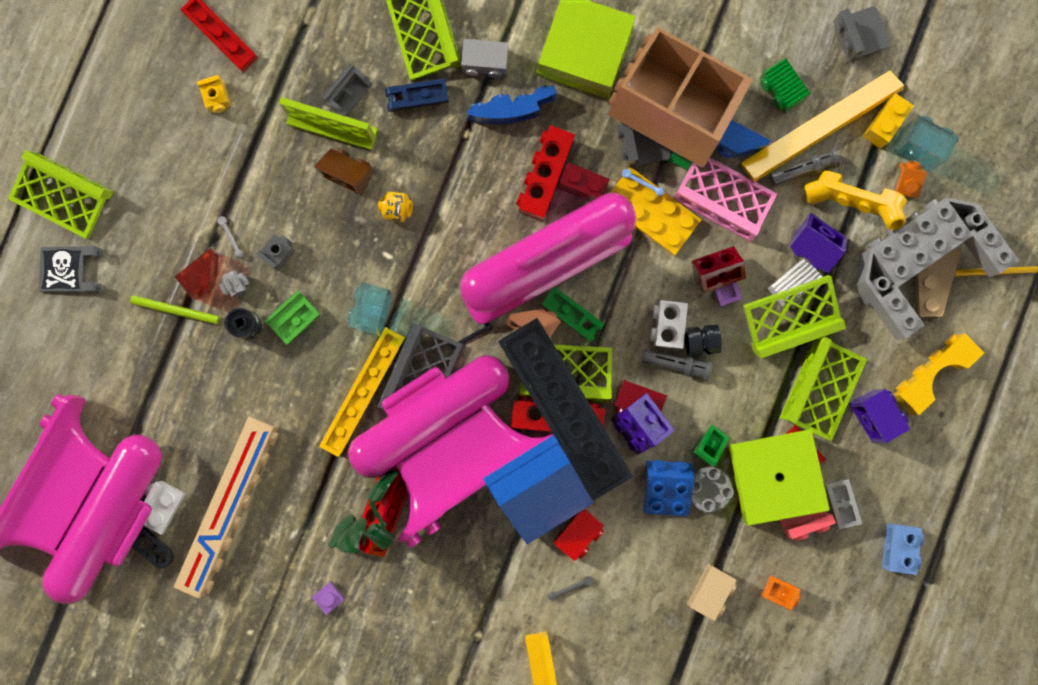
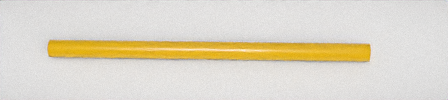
[954,266,1038,276]

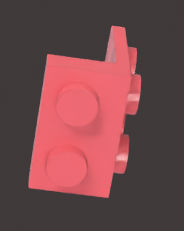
[780,511,836,541]

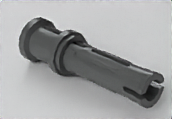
[769,148,840,186]
[642,348,712,381]

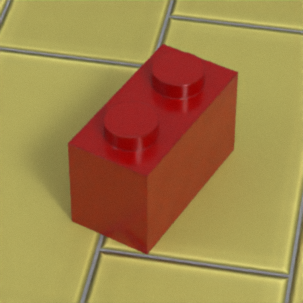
[553,509,604,561]

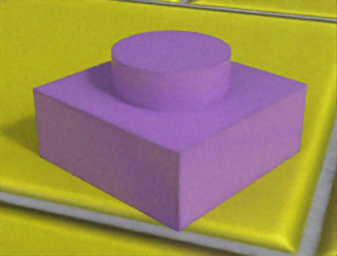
[714,282,742,307]
[312,582,345,615]

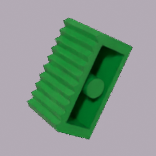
[760,58,811,113]

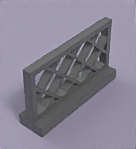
[377,323,463,410]

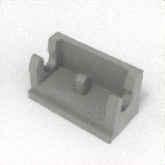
[826,476,862,530]

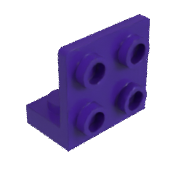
[611,393,675,455]

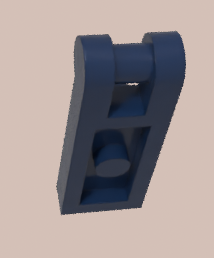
[384,79,449,112]

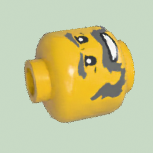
[378,191,413,222]

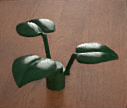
[328,470,399,553]

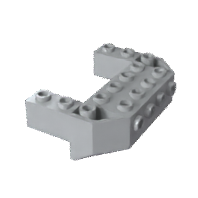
[856,198,1019,341]

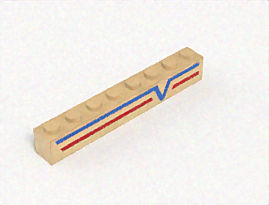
[173,416,279,598]

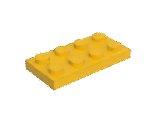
[610,167,702,256]

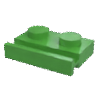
[265,291,321,345]

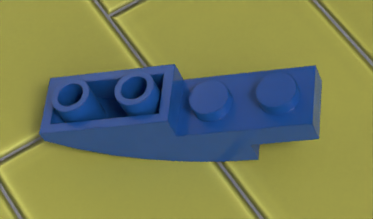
[467,85,557,124]

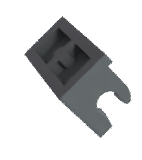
[322,63,372,116]

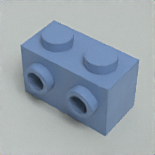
[882,523,924,575]

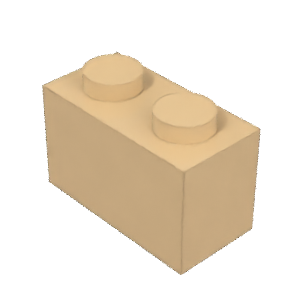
[687,563,737,621]

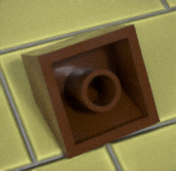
[315,148,374,196]

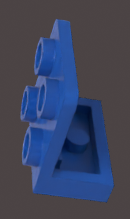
[644,460,694,516]

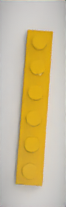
[319,327,406,457]

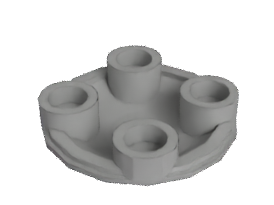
[691,467,734,512]

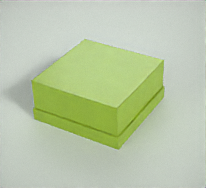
[536,0,636,100]
[728,429,830,526]

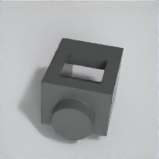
[256,234,295,271]

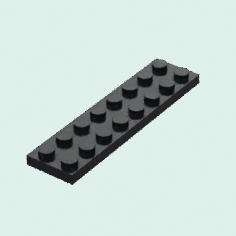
[498,318,633,501]

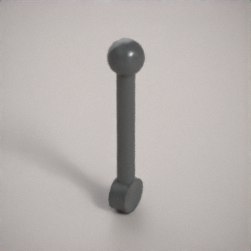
[548,576,593,601]

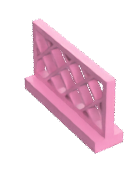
[673,158,777,242]

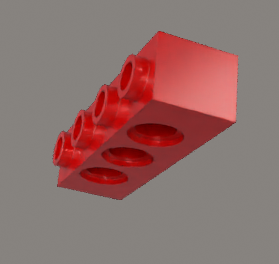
[516,125,575,222]
[511,396,605,431]

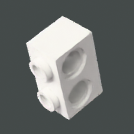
[650,300,688,350]

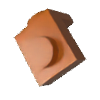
[895,161,927,198]
[761,575,801,611]

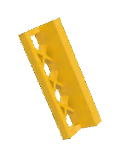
[525,631,557,685]

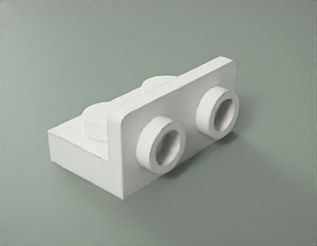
[144,481,186,535]

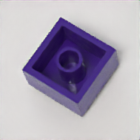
[790,212,848,273]
[848,389,910,443]

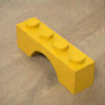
[894,333,984,415]

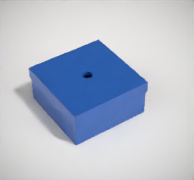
[483,435,593,544]

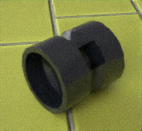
[225,308,262,340]
[684,324,722,357]

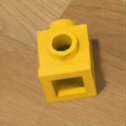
[197,75,231,113]

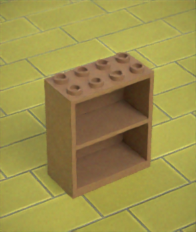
[607,27,753,168]

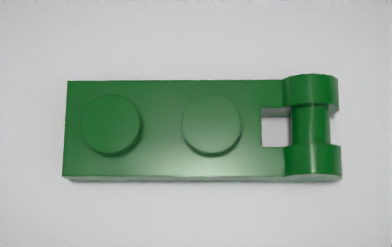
[541,287,605,342]

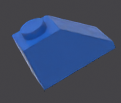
[715,120,770,158]

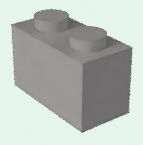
[461,39,508,78]

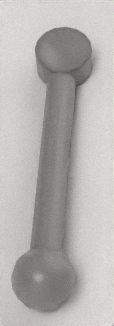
[217,216,244,258]

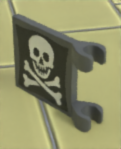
[39,246,102,292]

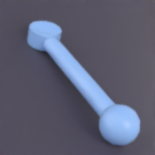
[622,169,664,196]

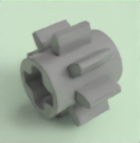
[219,270,249,298]

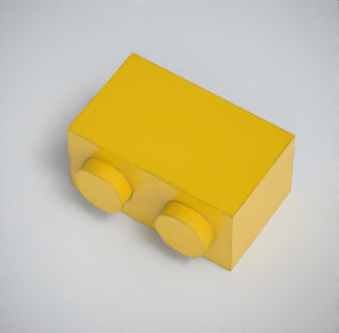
[862,93,914,149]

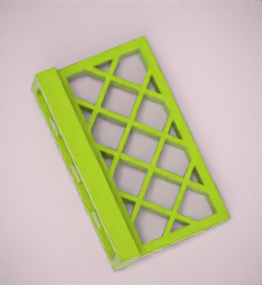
[386,0,462,81]
[279,97,378,151]
[8,150,114,239]
[743,275,846,359]
[779,337,867,442]
[520,345,612,404]

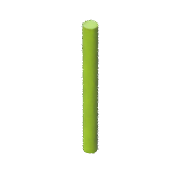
[130,295,220,325]

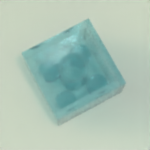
[891,115,960,171]
[347,282,394,337]

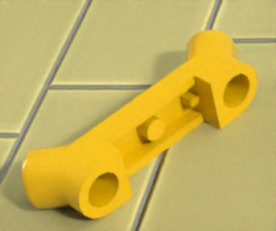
[804,171,907,231]

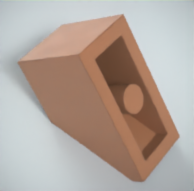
[506,309,561,338]

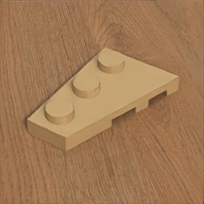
[915,249,962,318]

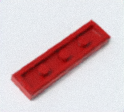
[180,0,258,73]

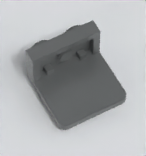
[833,6,890,62]
[616,122,671,168]

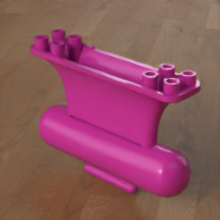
[460,193,636,324]
[348,355,553,549]
[0,394,163,604]

